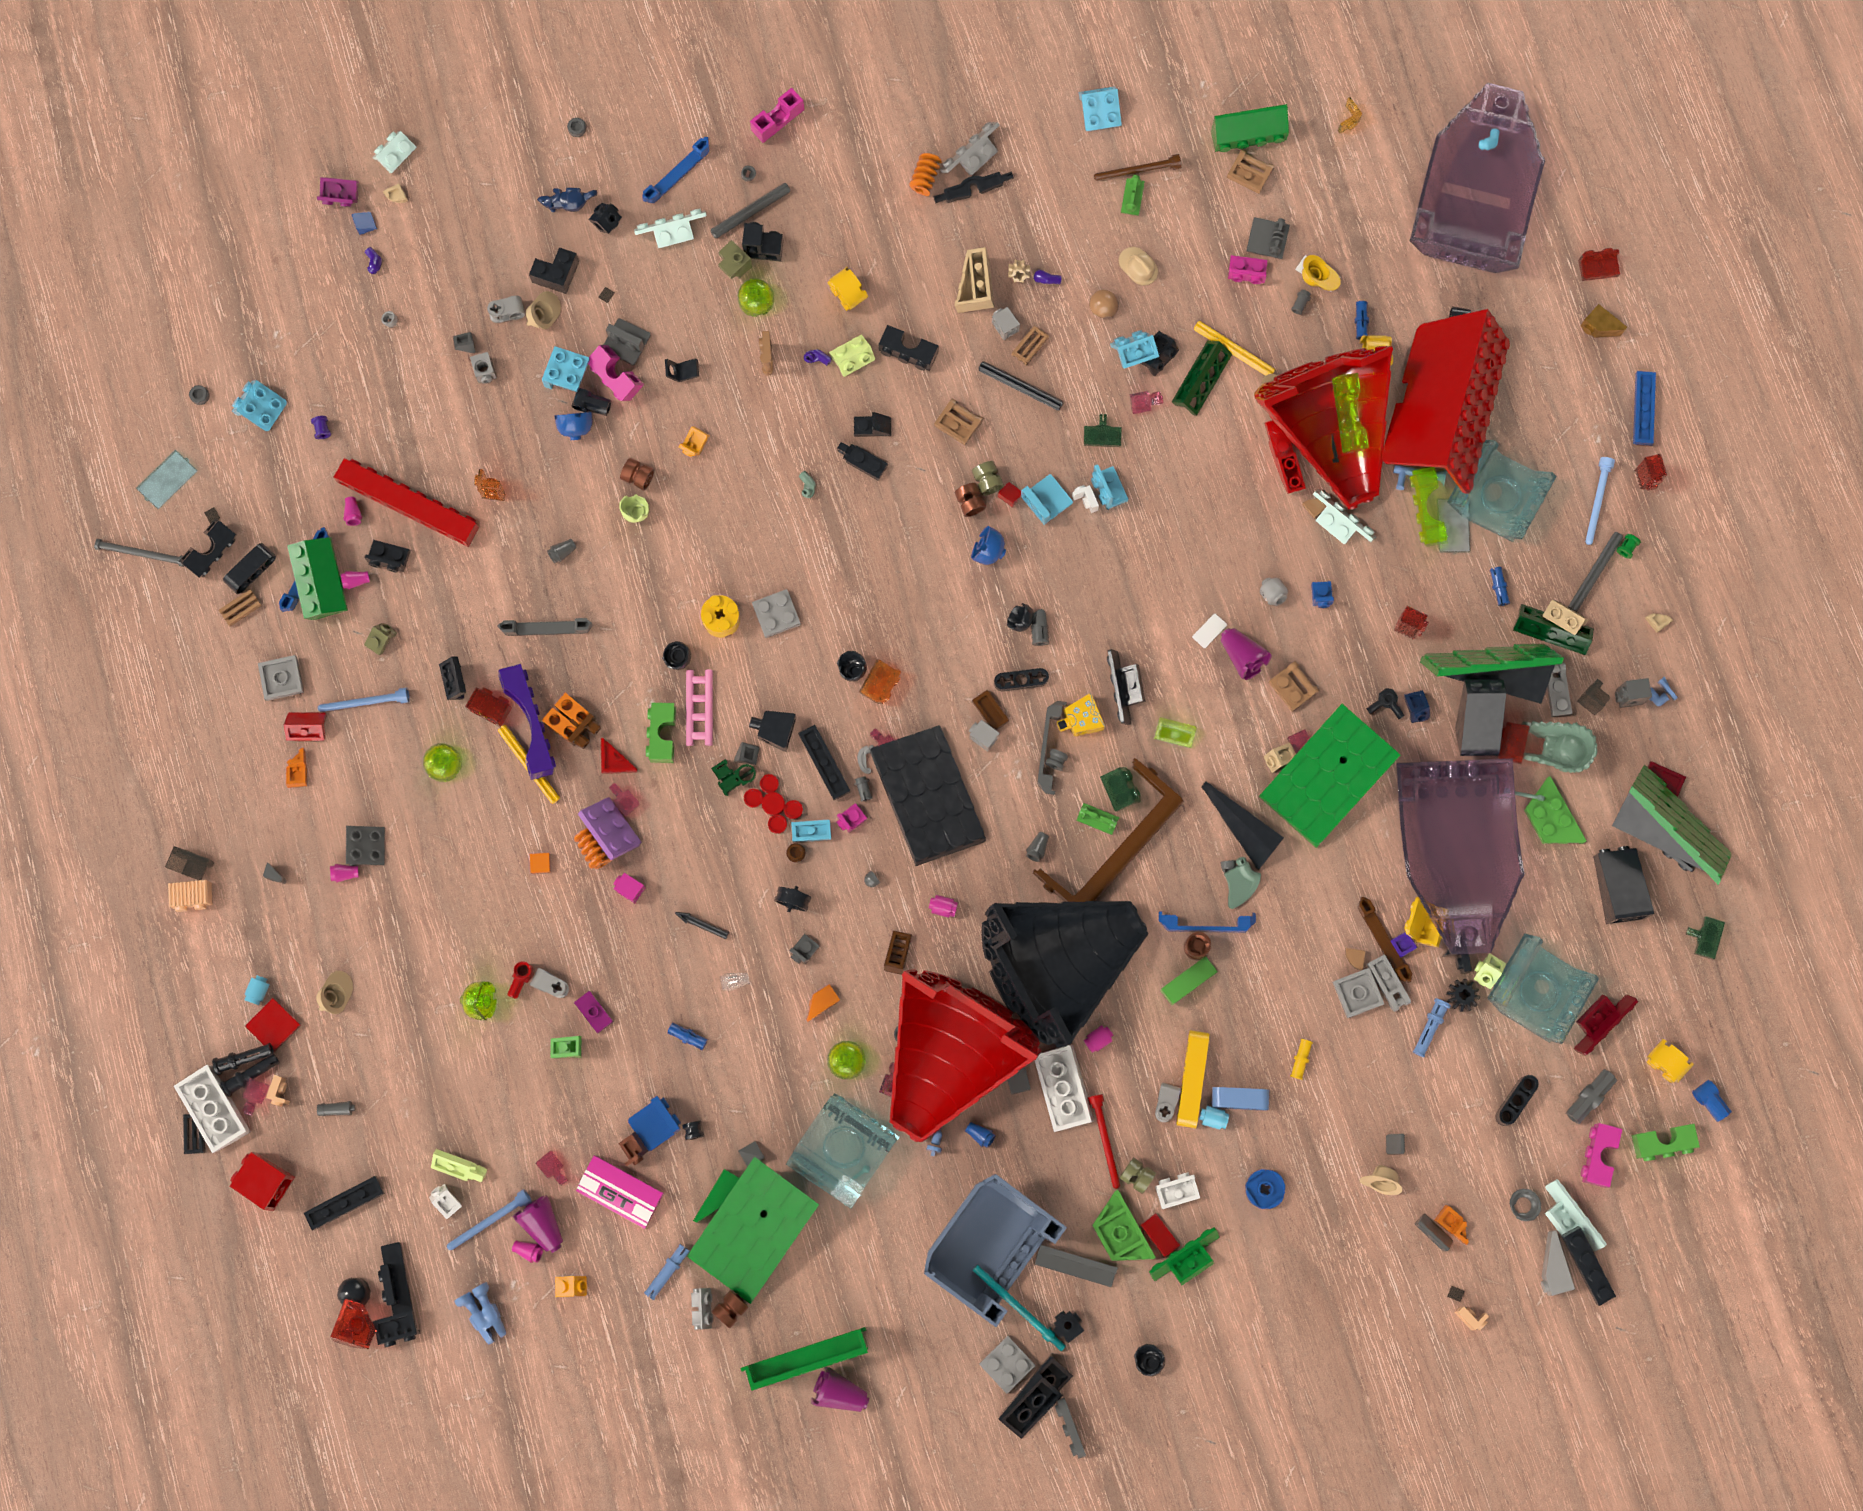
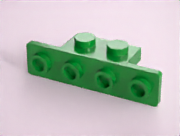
[1149,1227,1220,1286]

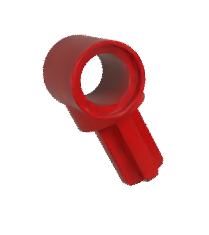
[507,961,534,999]

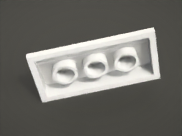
[1035,1045,1094,1132]
[174,1065,251,1153]

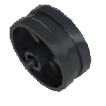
[774,886,811,913]

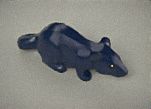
[537,187,598,212]

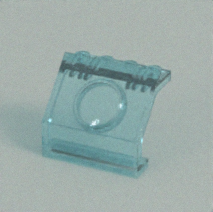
[1447,440,1557,542]
[1487,933,1599,1044]
[786,1093,900,1209]

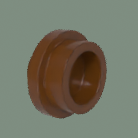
[786,843,806,863]

